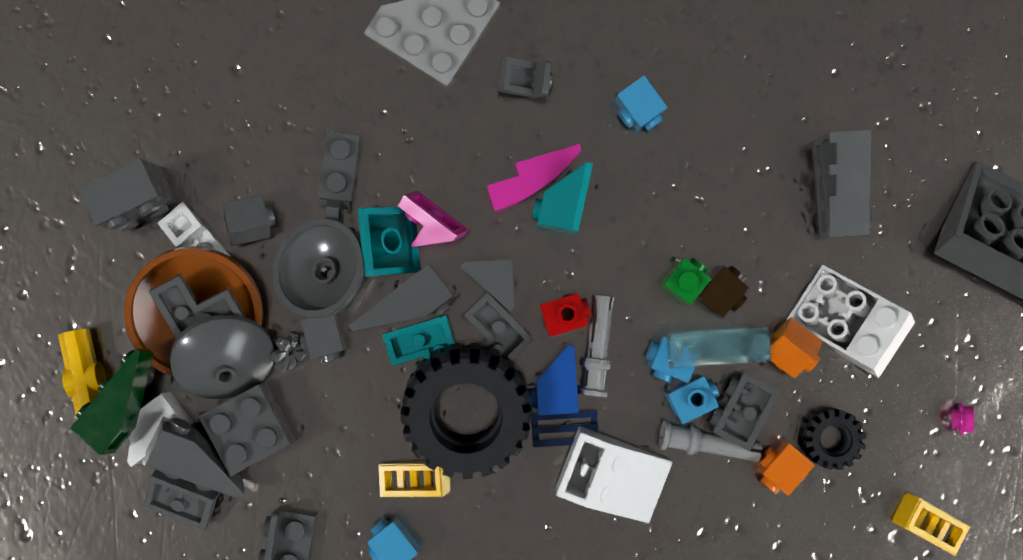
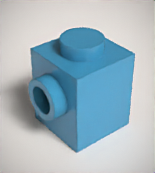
[614,75,668,132]
[645,336,701,383]
[664,374,720,424]
[367,516,420,560]

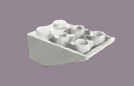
[787,264,915,378]
[556,426,673,523]

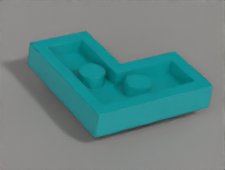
[382,314,455,366]

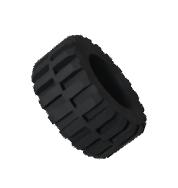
[400,342,532,479]

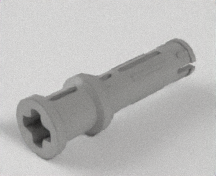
[577,295,614,397]
[658,420,762,463]

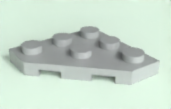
[364,0,501,88]

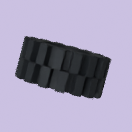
[800,408,866,470]

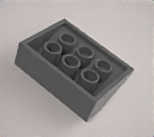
[934,160,1023,299]

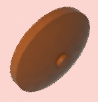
[124,246,263,377]

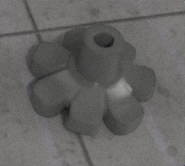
[271,331,306,373]

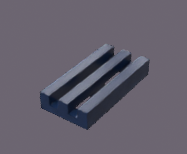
[531,409,598,447]

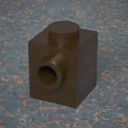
[696,266,749,318]

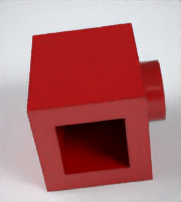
[540,293,592,337]

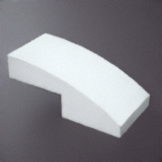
[158,202,231,256]

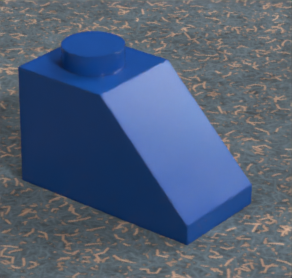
[530,344,579,415]

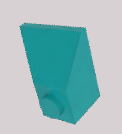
[532,162,593,235]

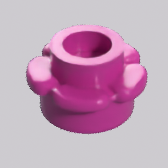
[951,403,974,436]

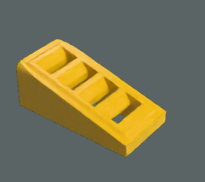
[378,460,451,497]
[892,493,970,556]

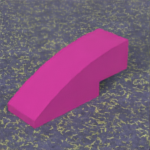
[487,144,581,213]

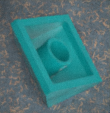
[358,207,420,277]

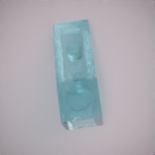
[666,327,771,368]

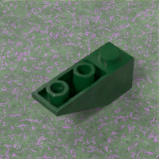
[70,348,154,455]

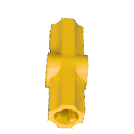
[58,328,106,415]

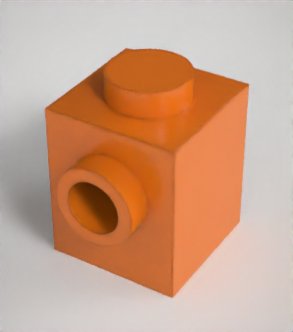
[763,317,823,379]
[756,440,815,496]

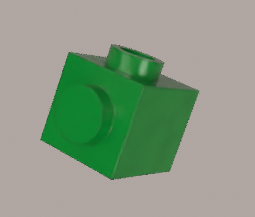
[660,257,711,305]

